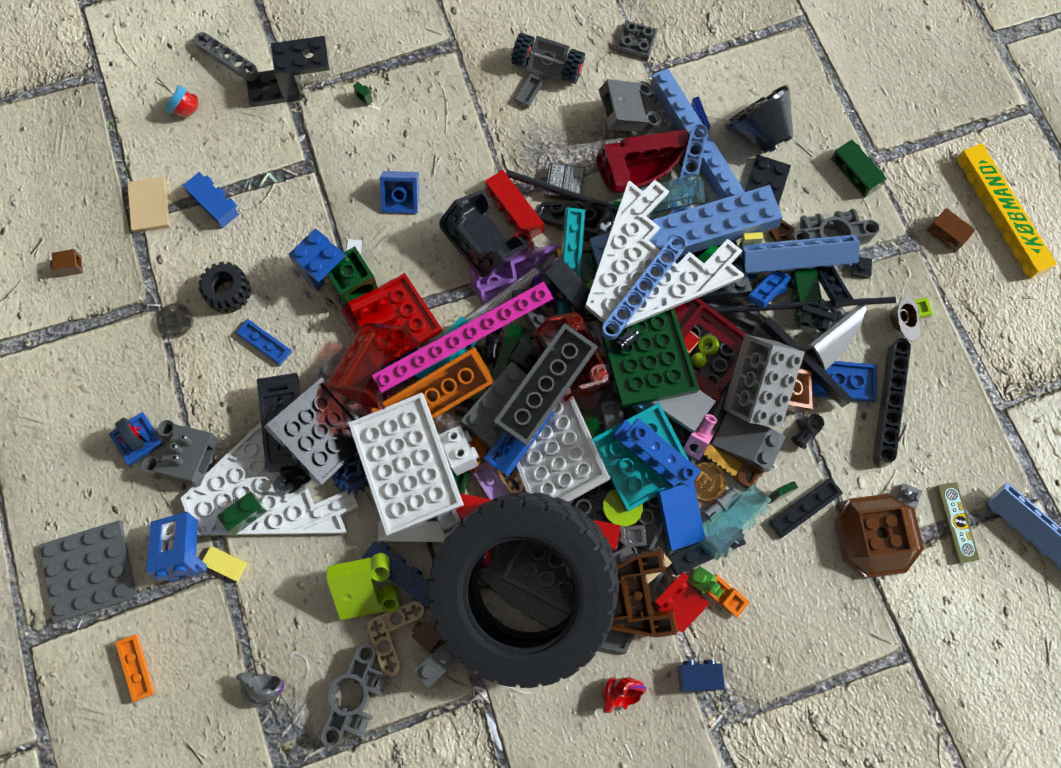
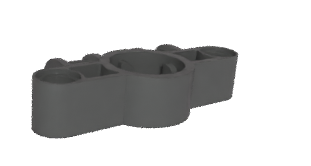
[790,209,880,244]
[321,644,390,747]

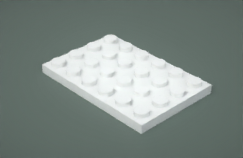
[507,388,610,502]
[349,393,464,536]

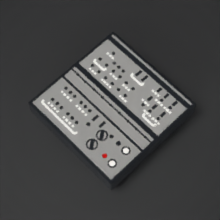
[544,163,585,201]

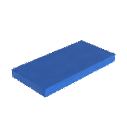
[800,361,877,403]

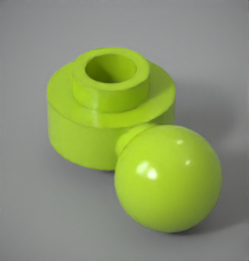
[691,335,720,368]

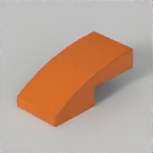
[706,574,750,618]

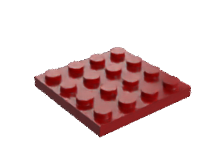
[340,273,443,370]

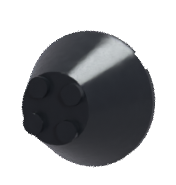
[724,84,794,154]

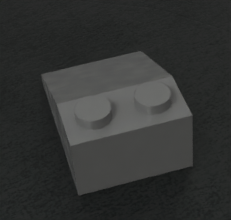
[711,412,785,473]

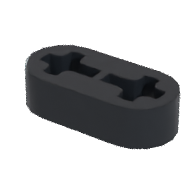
[273,468,311,495]

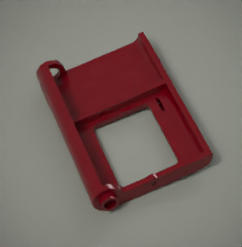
[674,298,747,404]

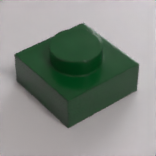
[353,82,373,106]

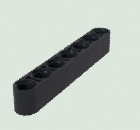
[873,338,911,467]

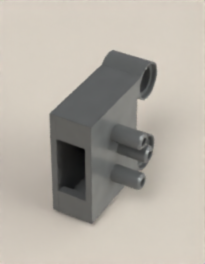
[599,79,660,135]
[141,420,219,487]

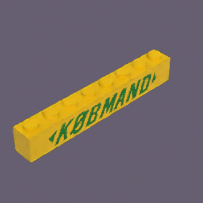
[957,143,1057,279]

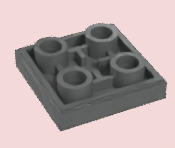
[616,20,658,60]

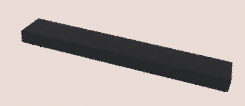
[760,317,853,408]

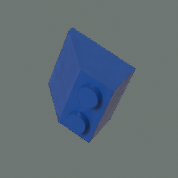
[380,171,419,213]

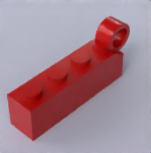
[484,170,544,252]

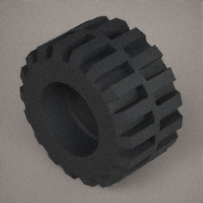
[198,261,251,313]

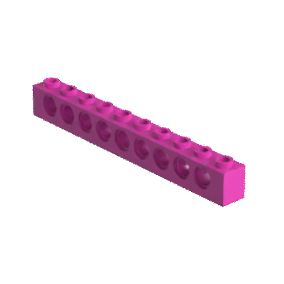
[372,282,553,393]

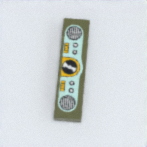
[936,482,980,564]

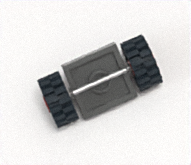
[511,33,585,84]

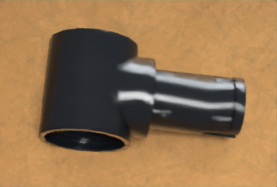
[485,327,503,362]

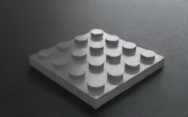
[39,520,137,623]

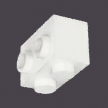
[439,425,479,475]

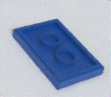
[656,482,706,551]

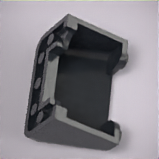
[439,190,528,277]

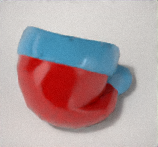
[163,85,199,117]

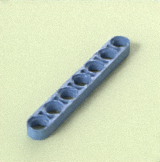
[671,124,708,214]
[601,235,686,340]

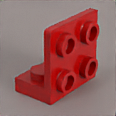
[652,572,709,632]

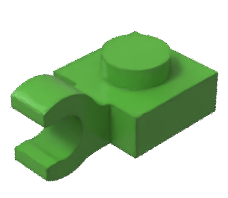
[687,566,724,598]

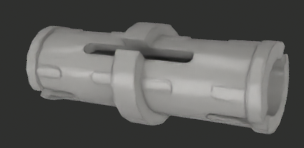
[703,487,740,522]

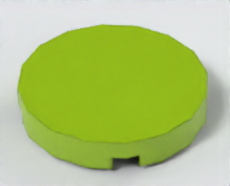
[603,489,643,527]

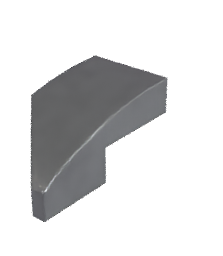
[618,525,647,547]

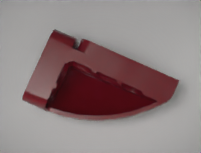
[596,130,689,194]

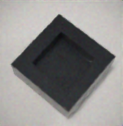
[851,257,872,278]

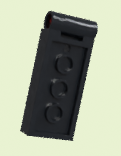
[257,373,301,473]

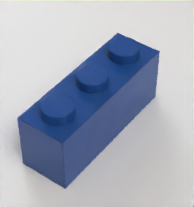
[182,172,239,228]

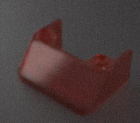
[534,312,611,402]
[329,323,421,410]

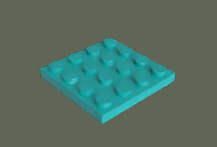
[592,403,688,512]

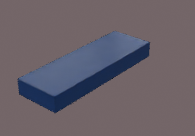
[747,270,791,309]
[236,319,292,366]

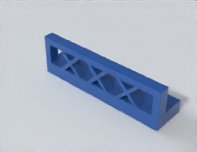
[484,411,554,476]

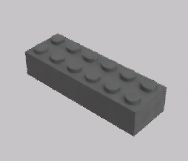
[494,323,598,448]

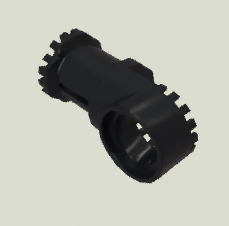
[791,414,825,450]

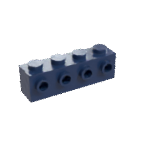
[362,541,431,609]

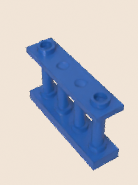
[612,418,701,488]

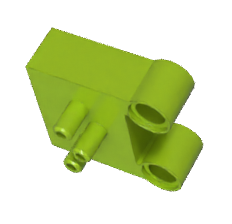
[327,553,399,620]

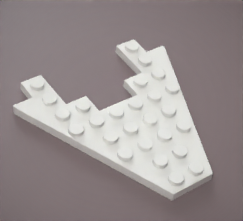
[585,180,744,332]
[181,422,359,536]

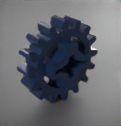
[332,454,370,495]

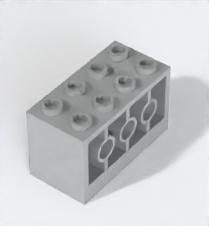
[723,334,805,428]

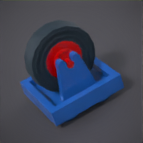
[109,412,164,466]

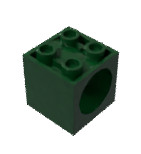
[327,246,378,306]

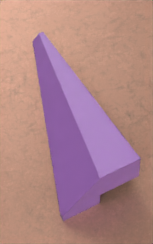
[468,244,559,305]

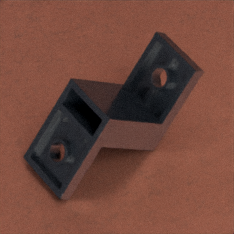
[247,36,330,107]

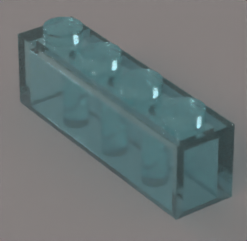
[640,174,705,215]
[699,484,771,560]

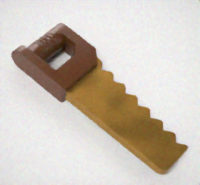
[703,445,763,490]

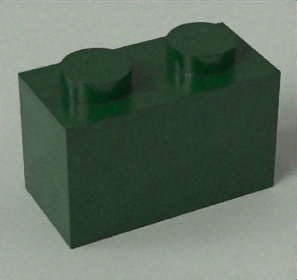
[217,491,268,536]

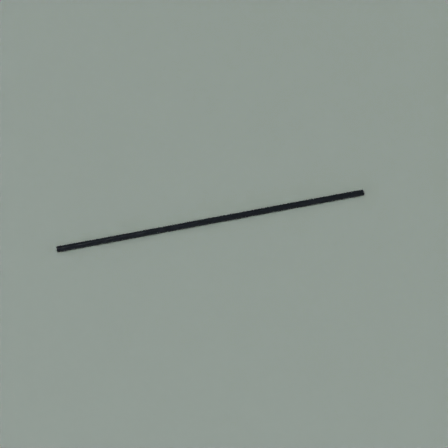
[552,297,896,323]

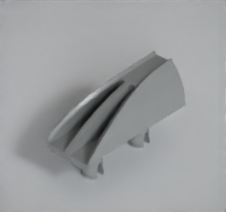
[800,305,866,370]

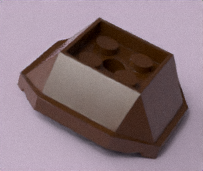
[834,494,924,579]

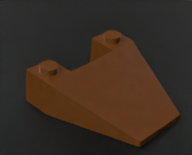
[610,547,678,638]

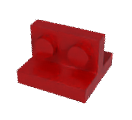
[348,286,399,335]

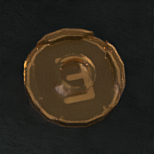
[694,462,726,501]

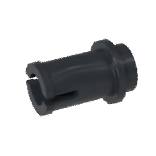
[614,328,639,352]

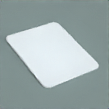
[346,239,362,255]

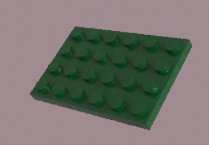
[596,308,699,408]

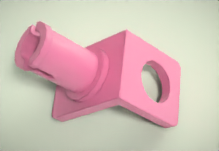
[683,414,717,460]

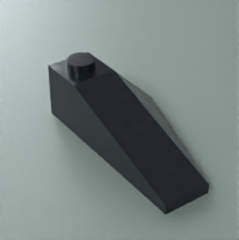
[536,200,613,243]

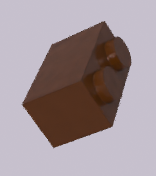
[927,208,976,252]

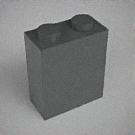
[414,643,461,689]

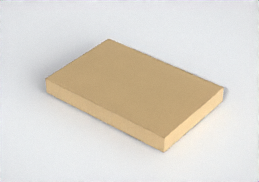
[128,176,170,233]

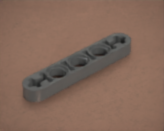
[193,32,259,81]

